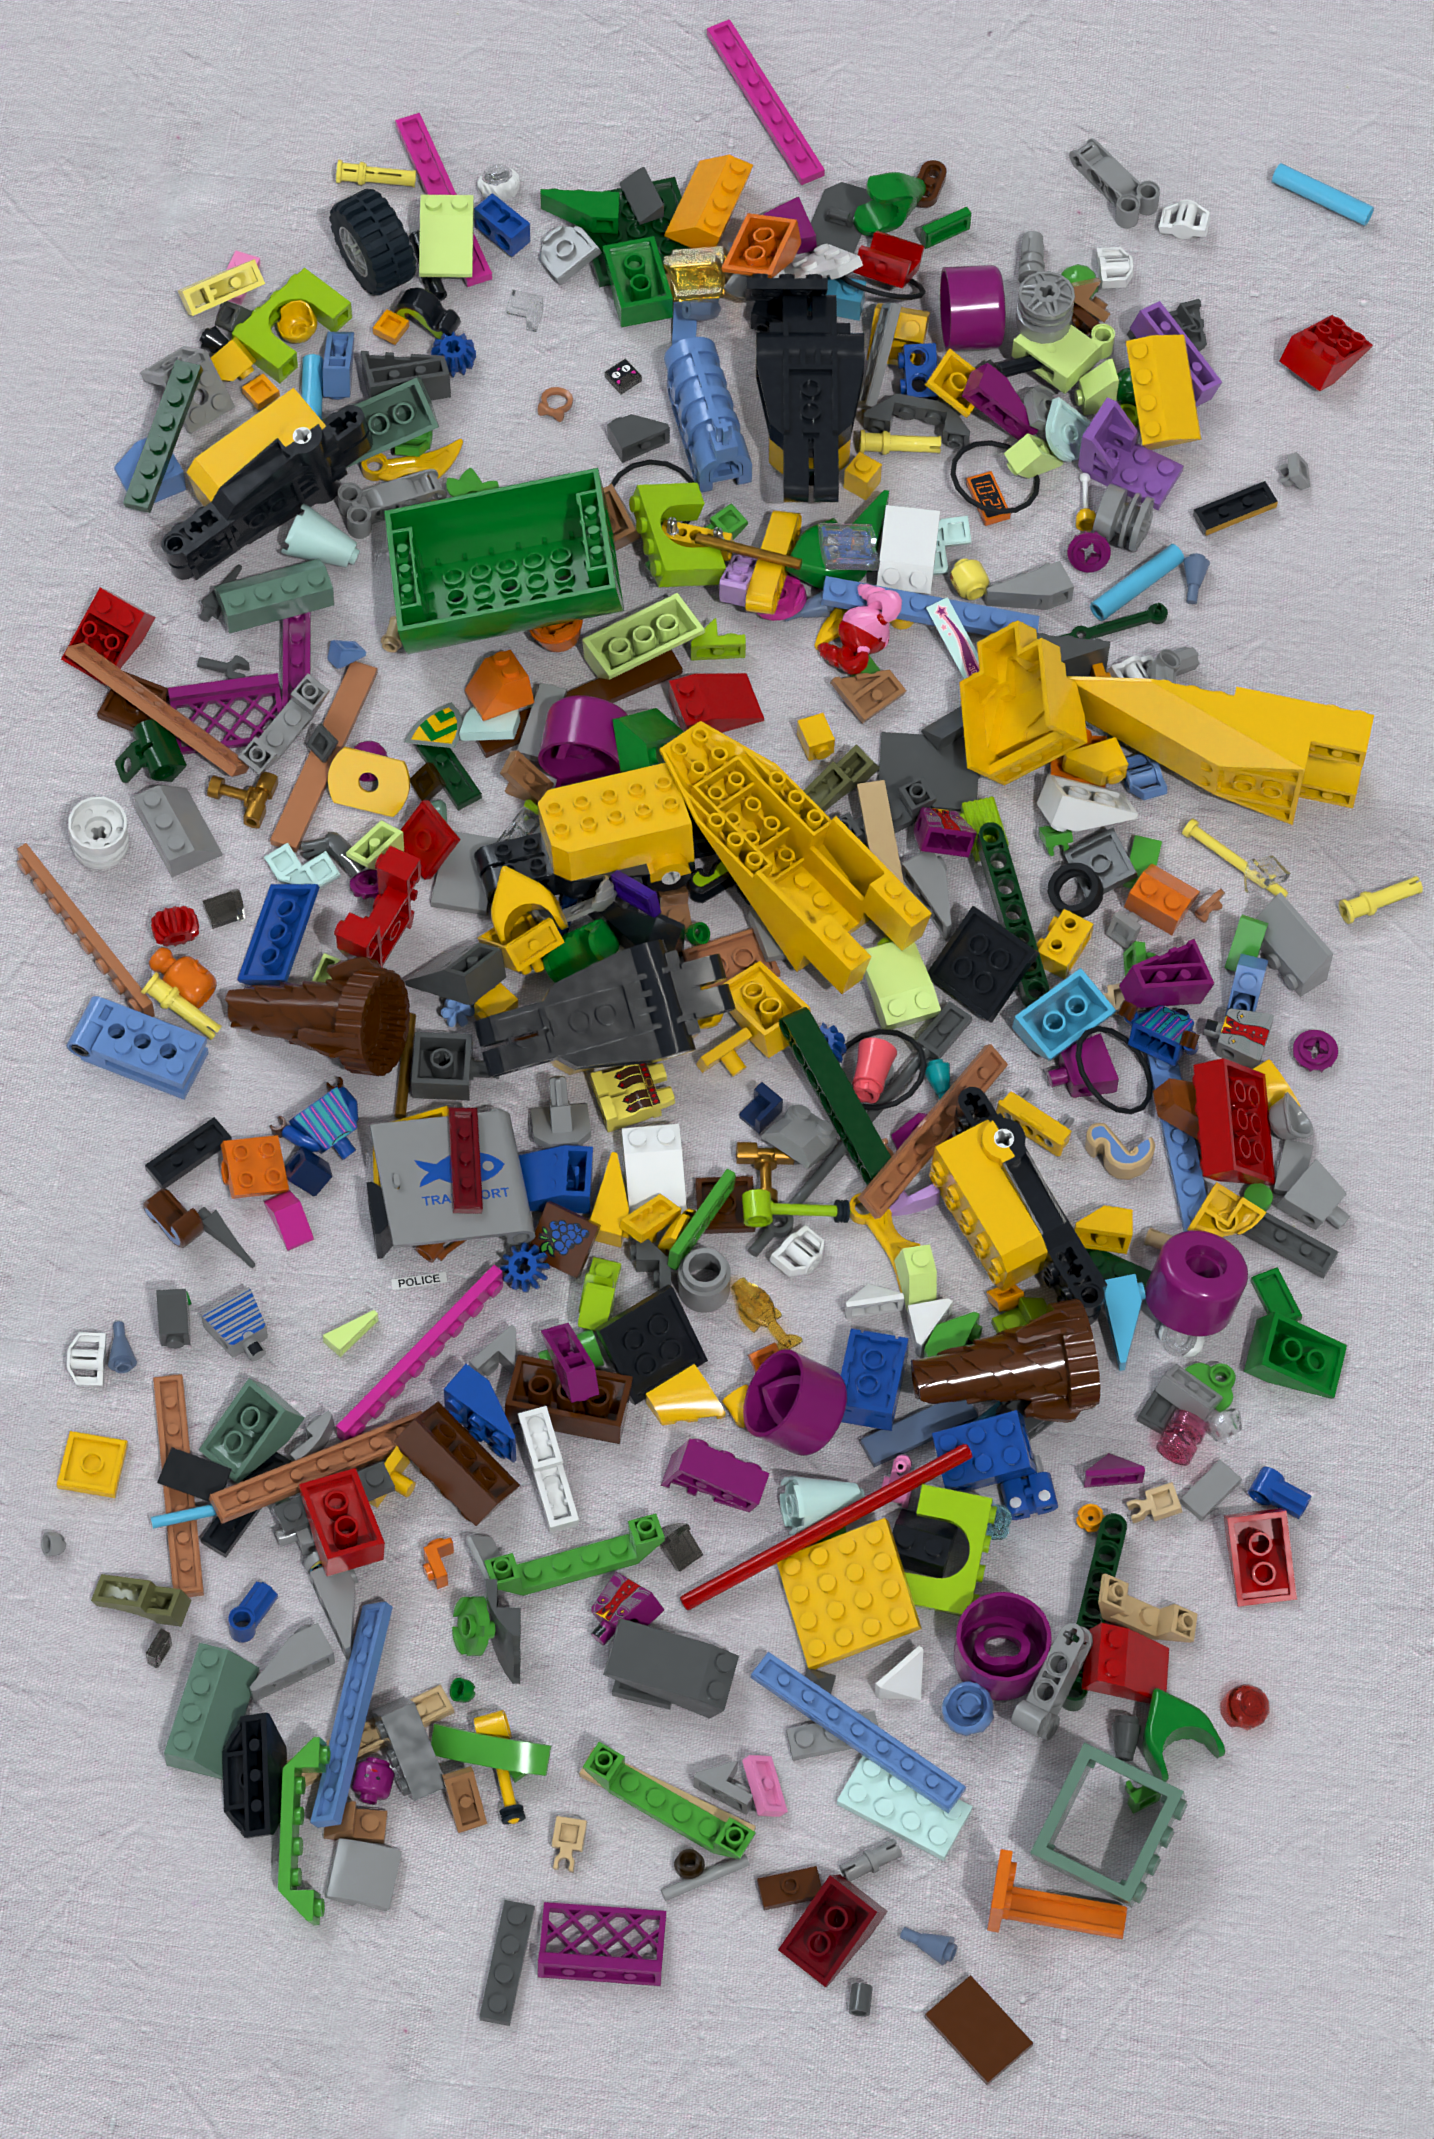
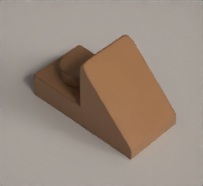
[1071,278,1110,323]
[500,750,554,805]
[656,885,692,933]
[442,1766,487,1833]
[324,1801,388,1844]

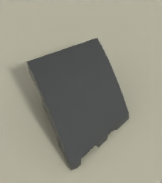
[1127,299,1207,352]
[485,1579,521,1684]

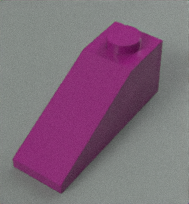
[962,363,1039,441]
[541,1322,599,1403]

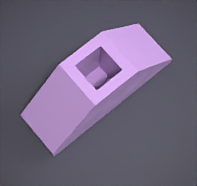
[719,554,757,607]

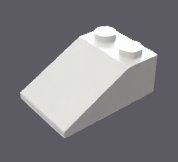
[877,505,940,594]
[1037,774,1138,832]
[622,1124,687,1214]

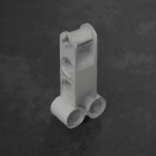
[1069,138,1160,229]
[338,469,447,539]
[1011,1623,1093,1741]

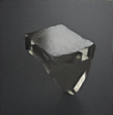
[202,888,245,929]
[660,1523,703,1571]

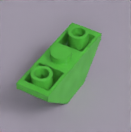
[924,1312,983,1358]

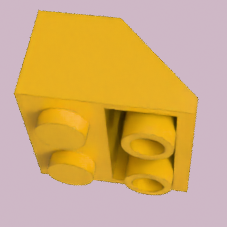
[866,303,930,366]

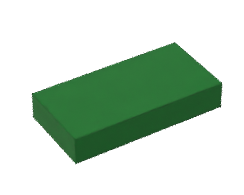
[920,207,972,249]
[1251,1267,1302,1322]

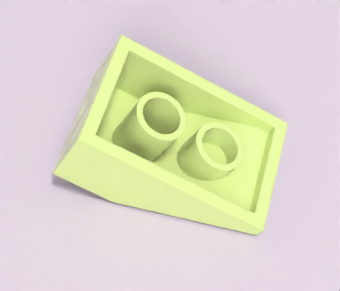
[419,195,474,277]
[865,942,941,1030]

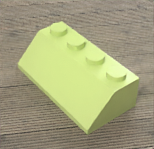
[582,593,705,680]

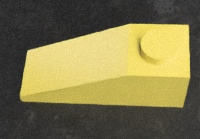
[177,259,265,316]

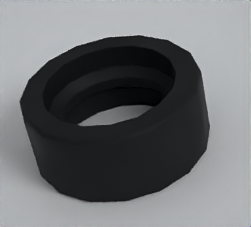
[1047,863,1104,918]

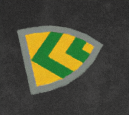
[404,702,463,748]

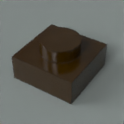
[410,762,447,801]

